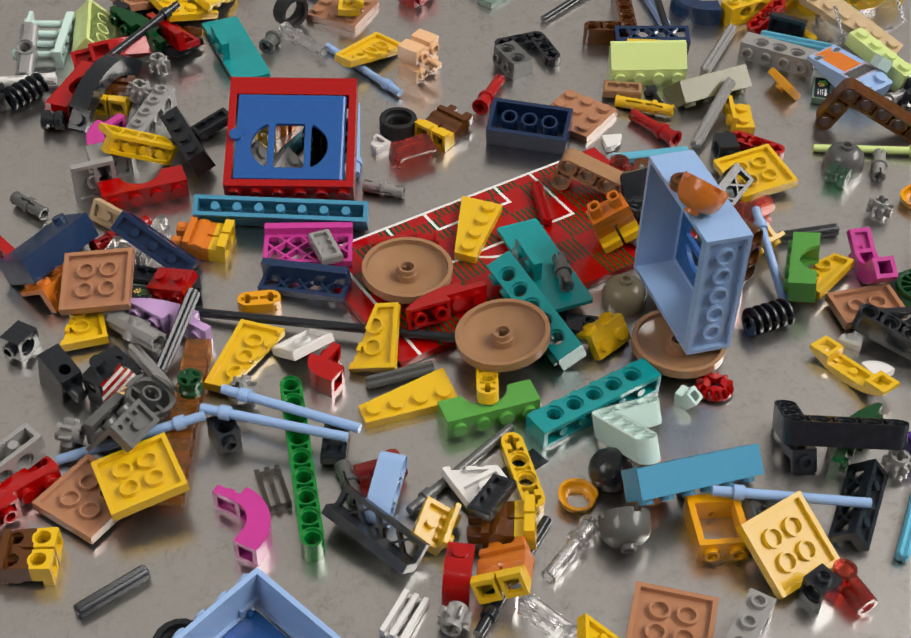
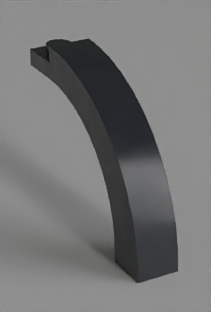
[67,53,143,133]

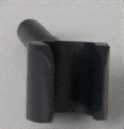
[644,84,664,103]

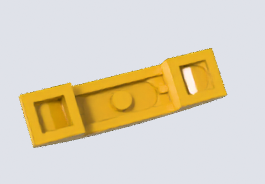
[810,335,900,396]

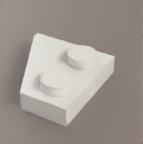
[441,465,507,507]

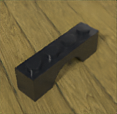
[160,106,216,177]

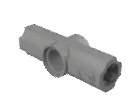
[15,22,39,75]
[106,310,166,353]

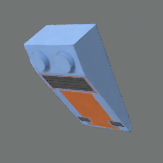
[807,44,893,101]

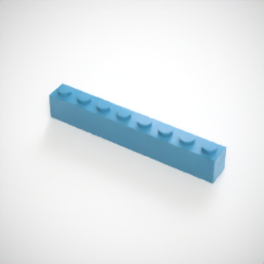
[192,194,370,231]

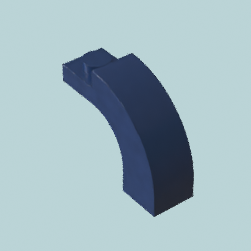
[670,0,722,26]

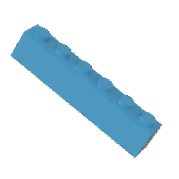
[621,443,764,506]

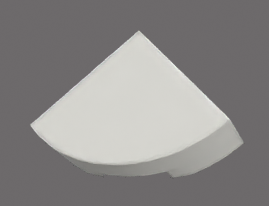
[371,133,391,156]
[601,134,622,153]
[837,330,865,352]
[861,361,895,376]

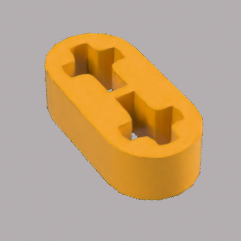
[237,290,281,313]

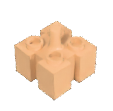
[397,29,442,85]

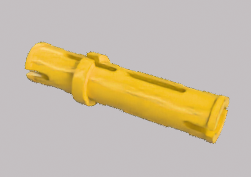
[614,95,675,117]

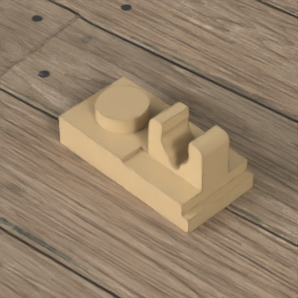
[89,198,123,231]

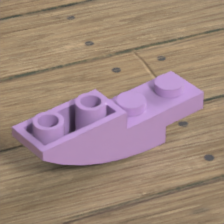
[129,298,213,348]

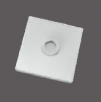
[271,328,335,361]

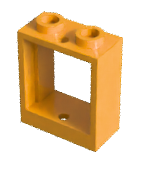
[683,494,750,562]

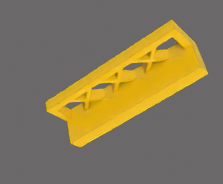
[98,122,178,166]

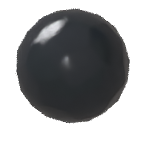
[588,447,634,493]

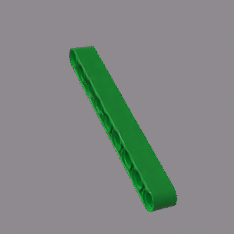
[280,375,325,563]

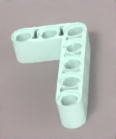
[591,396,662,465]

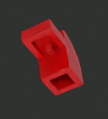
[308,342,345,398]
[441,542,475,609]

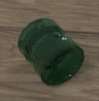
[824,162,852,189]

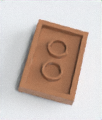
[825,283,908,330]

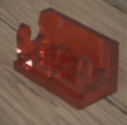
[389,133,437,169]

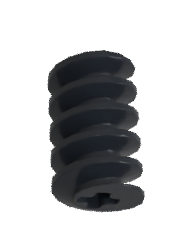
[4,73,49,111]
[741,298,795,337]

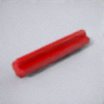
[531,180,553,226]

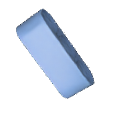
[364,450,408,528]

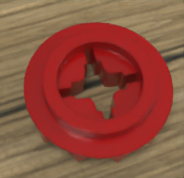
[695,371,734,402]

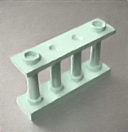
[12,11,75,68]

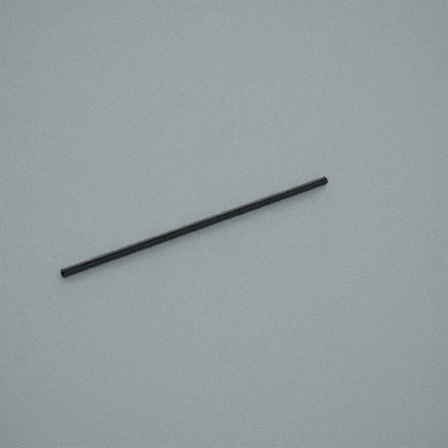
[194,307,456,343]

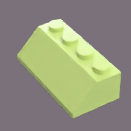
[72,0,119,52]
[844,27,911,92]
[607,40,688,86]

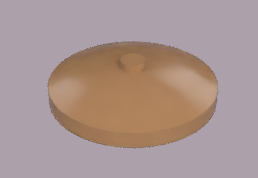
[362,237,453,304]
[455,298,551,372]
[631,310,726,379]

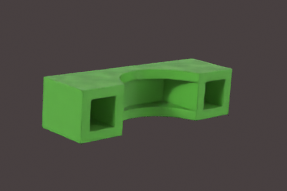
[783,232,821,303]
[437,379,541,439]

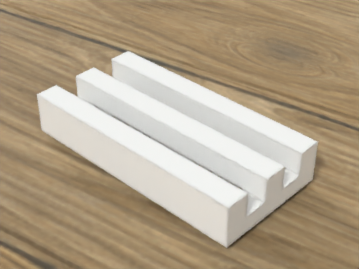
[379,588,429,638]

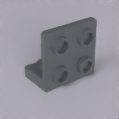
[86,398,160,453]

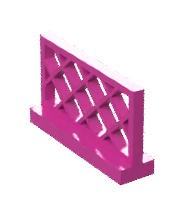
[262,222,353,267]

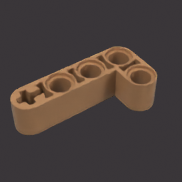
[551,148,624,195]

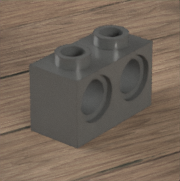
[493,40,533,80]

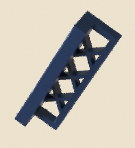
[614,26,691,55]
[110,211,202,270]
[257,257,352,303]

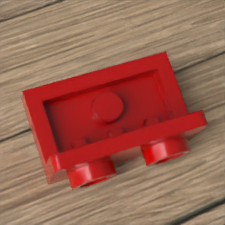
[146,267,199,304]

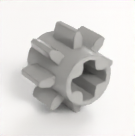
[145,52,171,76]
[125,79,151,104]
[866,195,894,221]
[228,374,259,405]
[54,417,86,449]
[881,450,911,480]
[437,601,472,637]

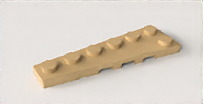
[799,0,903,54]

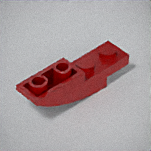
[70,36,151,67]
[406,281,487,331]
[0,460,61,528]

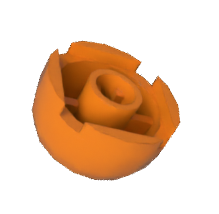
[678,171,730,217]

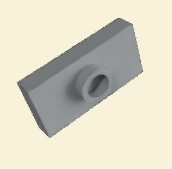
[308,229,343,265]

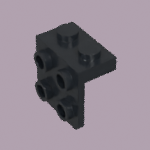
[767,11,808,38]
[620,166,648,221]

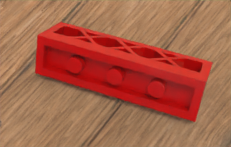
[146,12,201,52]

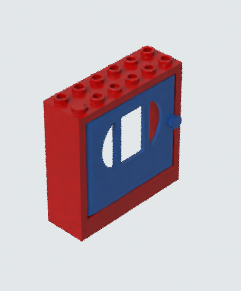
[223,77,359,201]

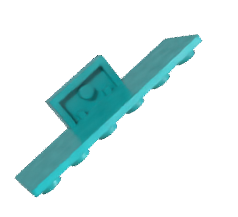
[202,16,271,77]
[497,218,593,312]

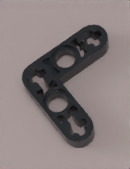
[494,31,560,67]

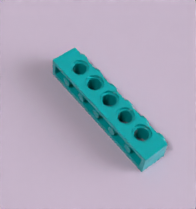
[487,250,587,371]
[525,358,661,450]

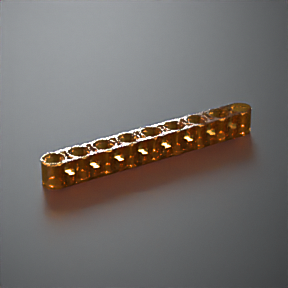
[155,338,212,507]

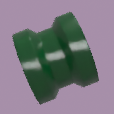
[177,368,204,399]

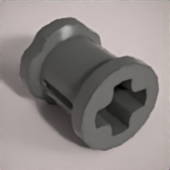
[259,30,282,54]

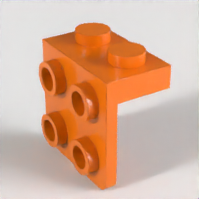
[20,265,63,313]

